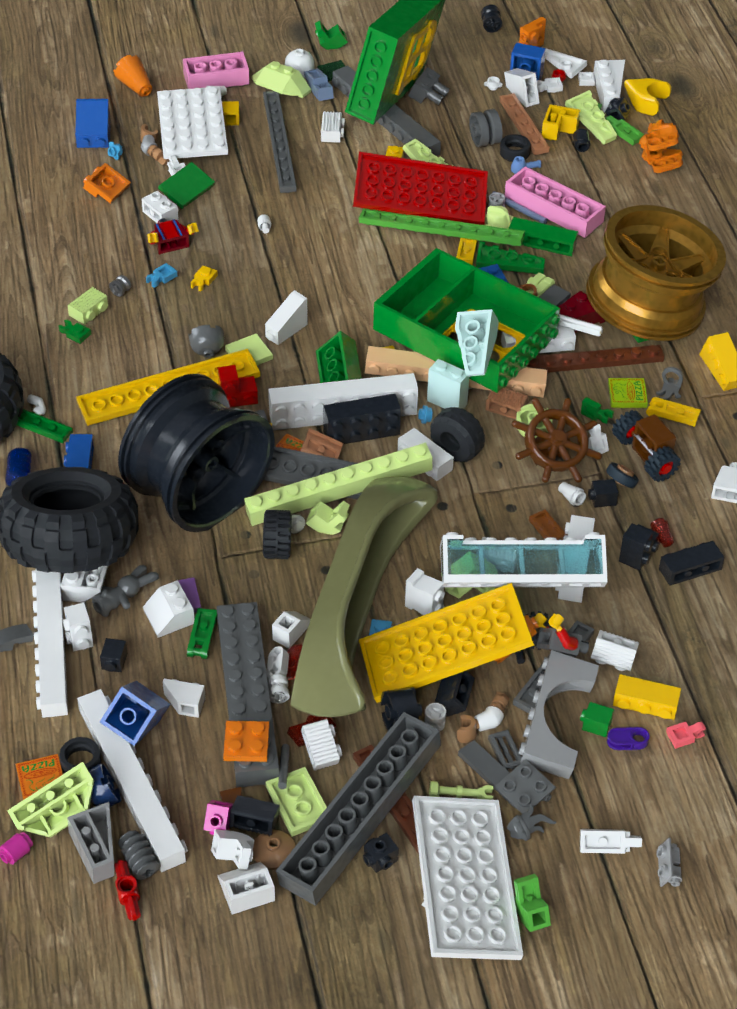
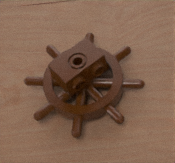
[511,398,602,483]

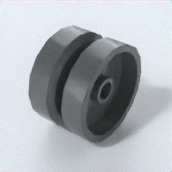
[469,109,503,147]

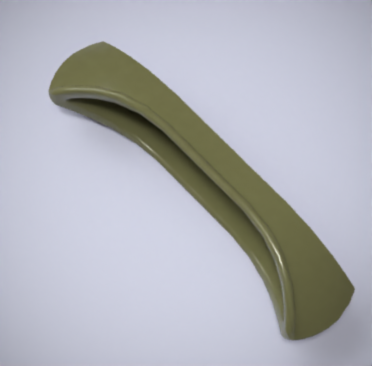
[291,477,438,717]

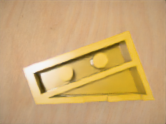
[699,332,737,391]

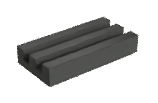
[488,730,521,771]

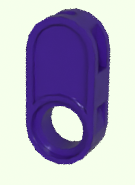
[607,727,649,750]

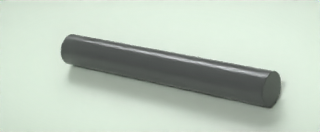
[278,744,290,789]

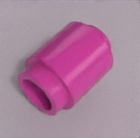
[0,832,33,865]

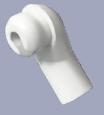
[27,394,46,416]

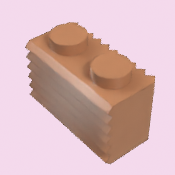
[486,388,528,419]

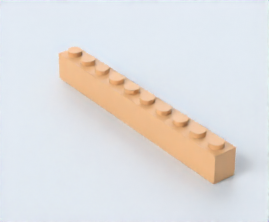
[365,346,547,398]

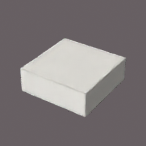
[578,72,595,86]

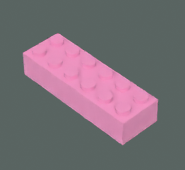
[505,167,606,238]

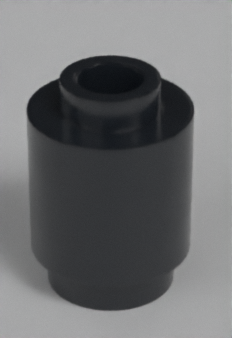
[573,129,590,152]

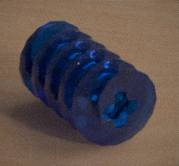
[5,448,32,486]

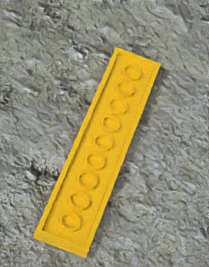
[76,349,260,426]

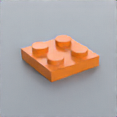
[223,721,269,762]

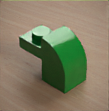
[315,20,348,50]

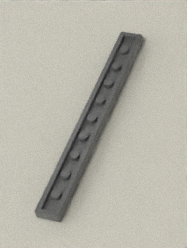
[263,91,296,193]

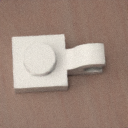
[167,155,185,176]
[588,424,609,454]

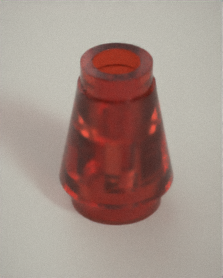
[650,518,674,548]

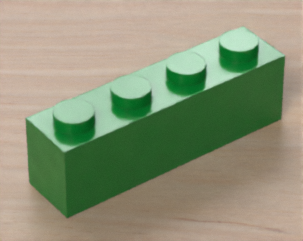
[508,217,578,257]

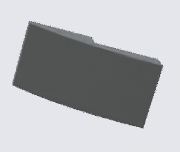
[0,624,34,652]

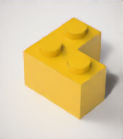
[542,104,580,141]

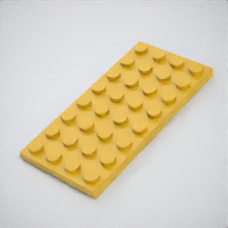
[359,583,534,703]

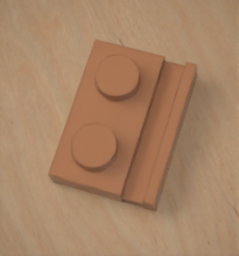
[300,428,344,459]

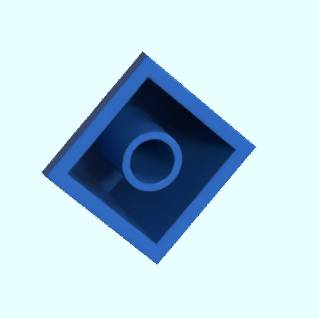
[75,99,111,148]
[100,681,170,746]

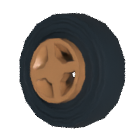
[606,462,639,489]

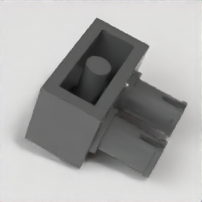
[408,67,450,105]

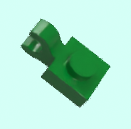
[581,397,614,424]

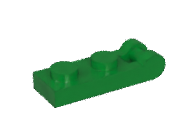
[187,608,217,659]

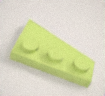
[402,139,454,166]

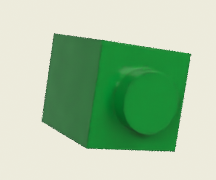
[580,702,614,737]

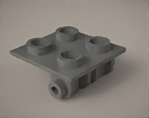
[494,760,556,814]

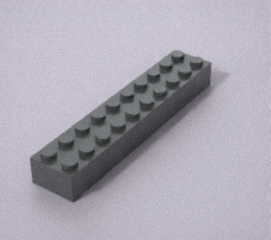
[217,602,279,788]
[276,712,441,906]

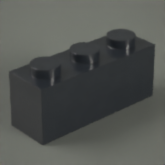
[659,541,725,586]

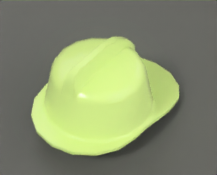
[484,206,513,229]

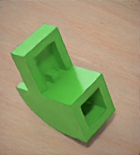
[514,873,551,932]

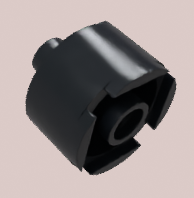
[380,687,423,731]

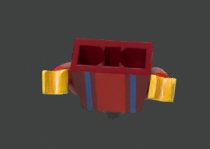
[147,218,199,254]

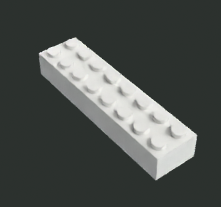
[269,373,418,430]

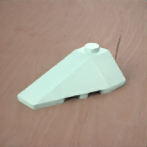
[455,309,499,376]

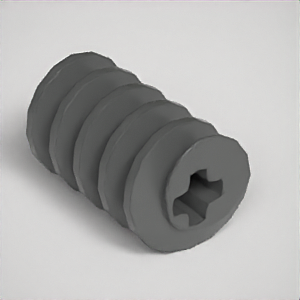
[118,830,161,880]

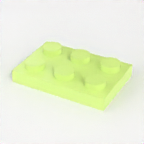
[265,767,327,837]

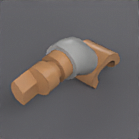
[140,124,170,166]

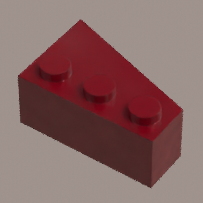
[559,291,605,333]

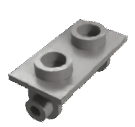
[656,838,682,887]

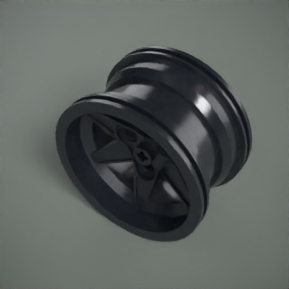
[118,374,275,532]

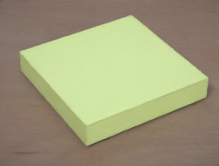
[225,334,273,365]

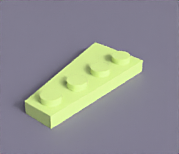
[565,90,617,145]

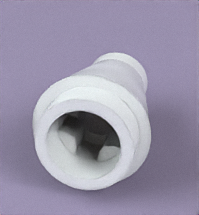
[558,482,586,506]

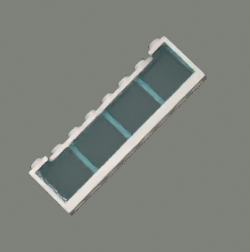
[440,532,607,587]

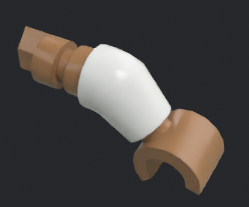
[457,692,510,743]

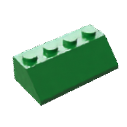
[316,331,362,383]

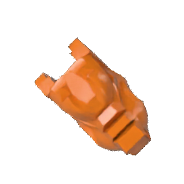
[639,119,683,173]

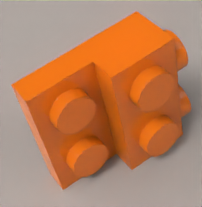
[519,17,546,47]
[83,163,131,204]

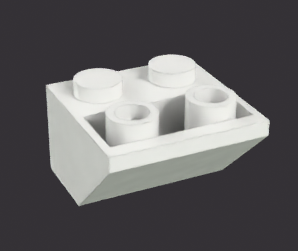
[61,566,108,603]
[218,862,275,914]

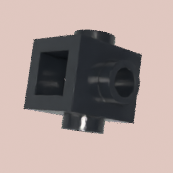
[605,97,631,121]
[363,832,399,873]

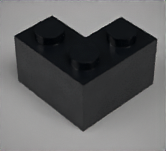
[619,523,660,571]

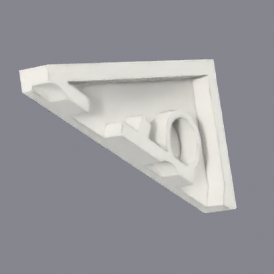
[542,47,587,78]

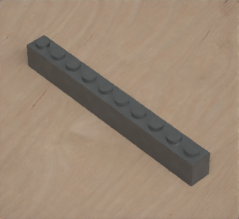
[332,65,441,156]

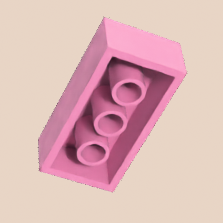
[183,52,249,89]

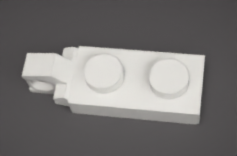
[580,829,642,854]

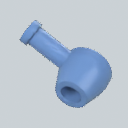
[511,156,541,174]

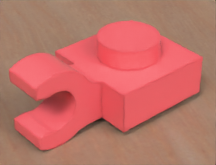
[666,722,706,749]

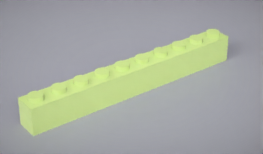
[244,443,432,526]

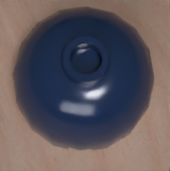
[89,764,122,807]

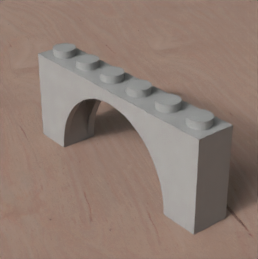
[518,650,599,779]

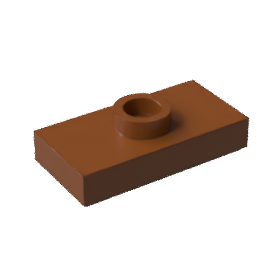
[529,509,567,540]

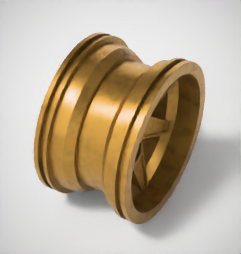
[586,205,726,341]

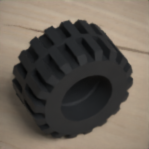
[263,510,292,559]

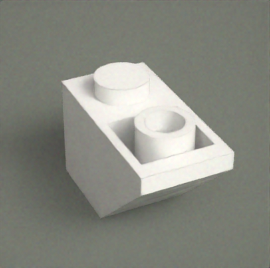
[272,611,310,649]
[163,678,205,718]

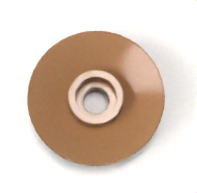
[253,830,295,869]

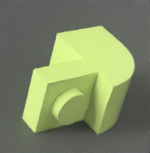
[305,501,350,535]

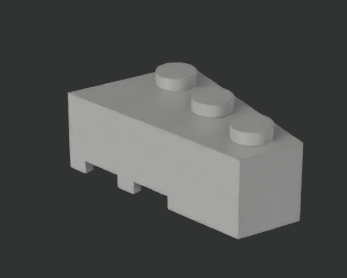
[67,802,115,884]

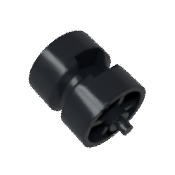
[481,4,502,33]

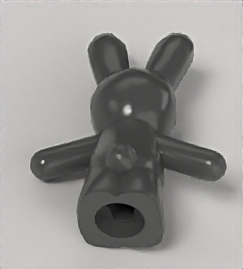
[92,565,159,617]

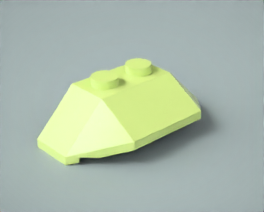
[251,61,311,98]
[8,762,94,838]

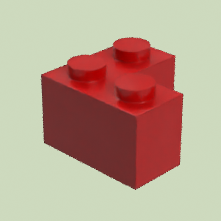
[217,365,258,407]

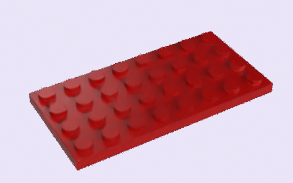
[353,151,488,225]

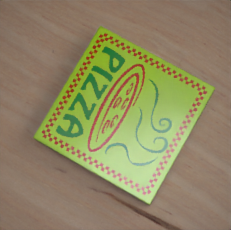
[608,378,648,408]

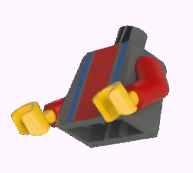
[534,613,589,656]

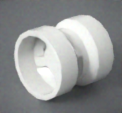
[267,674,290,704]
[424,703,446,731]

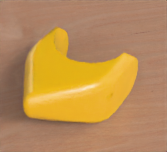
[624,78,672,116]

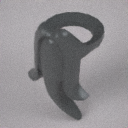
[656,367,684,400]
[507,804,556,841]

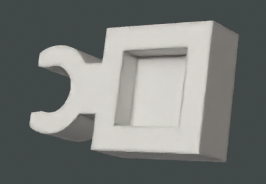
[537,77,563,93]

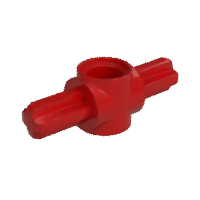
[114,860,141,921]

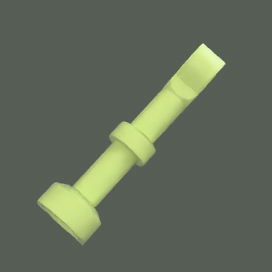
[429,781,493,800]

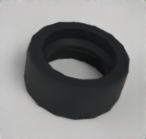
[500,134,531,162]
[59,737,102,773]

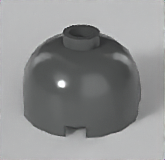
[188,325,225,358]

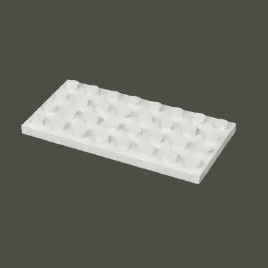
[412,796,523,960]

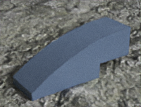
[304,68,334,101]

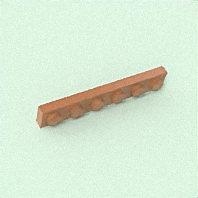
[500,93,549,155]

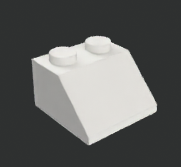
[143,580,195,638]

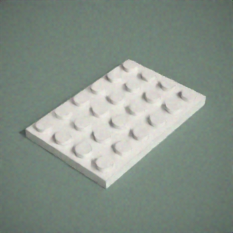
[157,87,228,159]

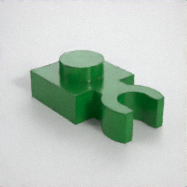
[59,320,91,344]

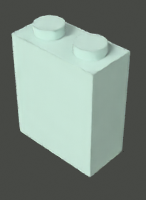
[427,359,469,409]

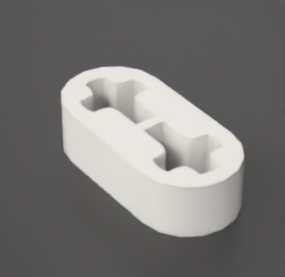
[266,646,289,678]

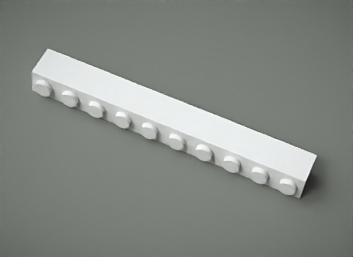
[32,568,68,718]
[77,689,188,872]

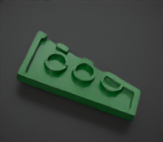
[476,241,545,274]

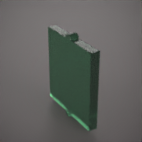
[317,60,345,82]

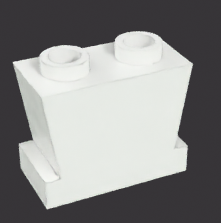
[405,568,445,615]

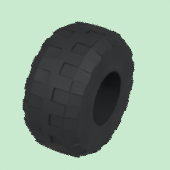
[430,407,485,462]

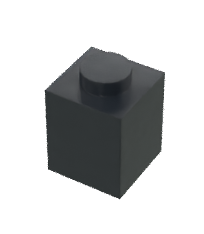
[588,479,619,508]
[100,638,128,673]

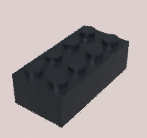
[323,394,401,444]

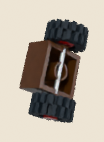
[612,410,681,482]

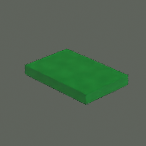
[158,162,215,209]

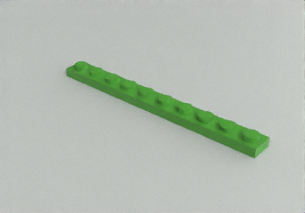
[359,208,525,246]

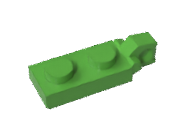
[606,115,644,145]

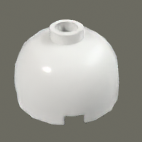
[285,49,315,78]

